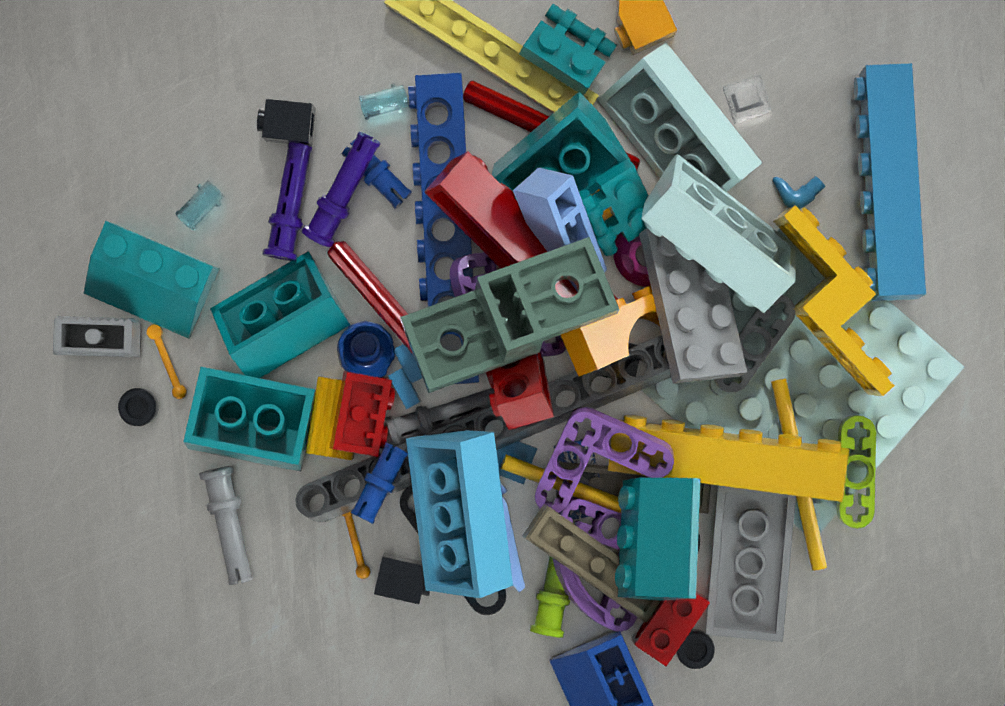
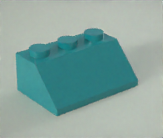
[492,91,631,200]
[83,221,220,339]
[210,251,350,378]
[183,367,315,472]
[615,477,701,600]

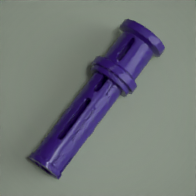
[302,132,381,247]
[262,142,312,261]

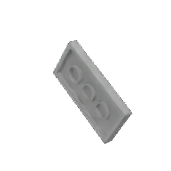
[639,228,747,384]
[706,485,796,642]

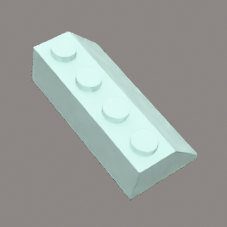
[597,43,762,192]
[641,154,797,313]

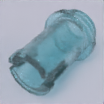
[359,83,409,120]
[175,180,224,230]

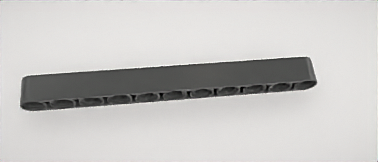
[295,335,671,522]

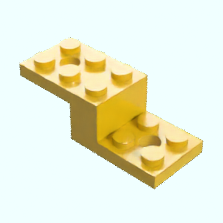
[773,205,895,396]

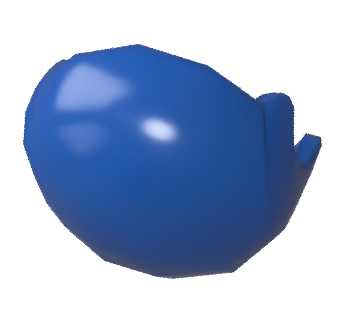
[337,320,395,378]

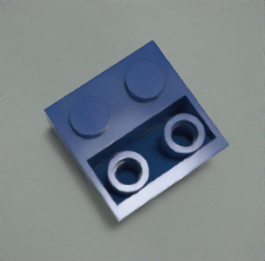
[549,631,654,706]

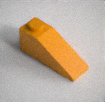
[614,0,677,55]

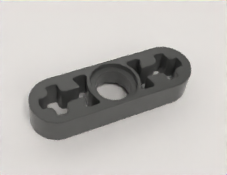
[714,295,795,392]

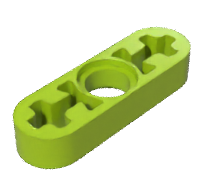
[836,415,876,528]

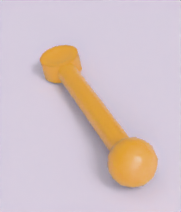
[147,324,187,400]
[342,511,371,579]

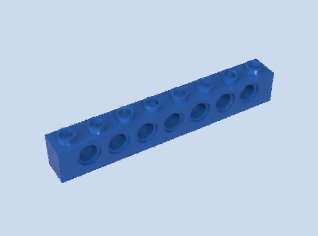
[408,73,479,384]

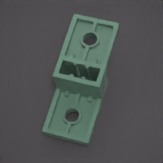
[400,237,620,393]

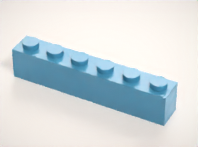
[854,63,926,301]

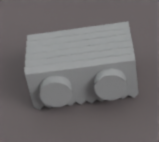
[53,316,141,357]

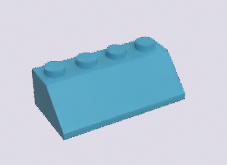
[406,430,513,598]

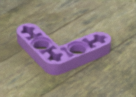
[535,407,674,513]

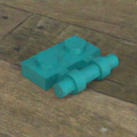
[519,4,617,96]
[579,158,649,256]

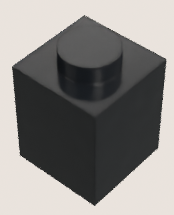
[257,99,316,146]
[374,553,430,604]

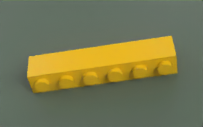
[608,415,849,502]

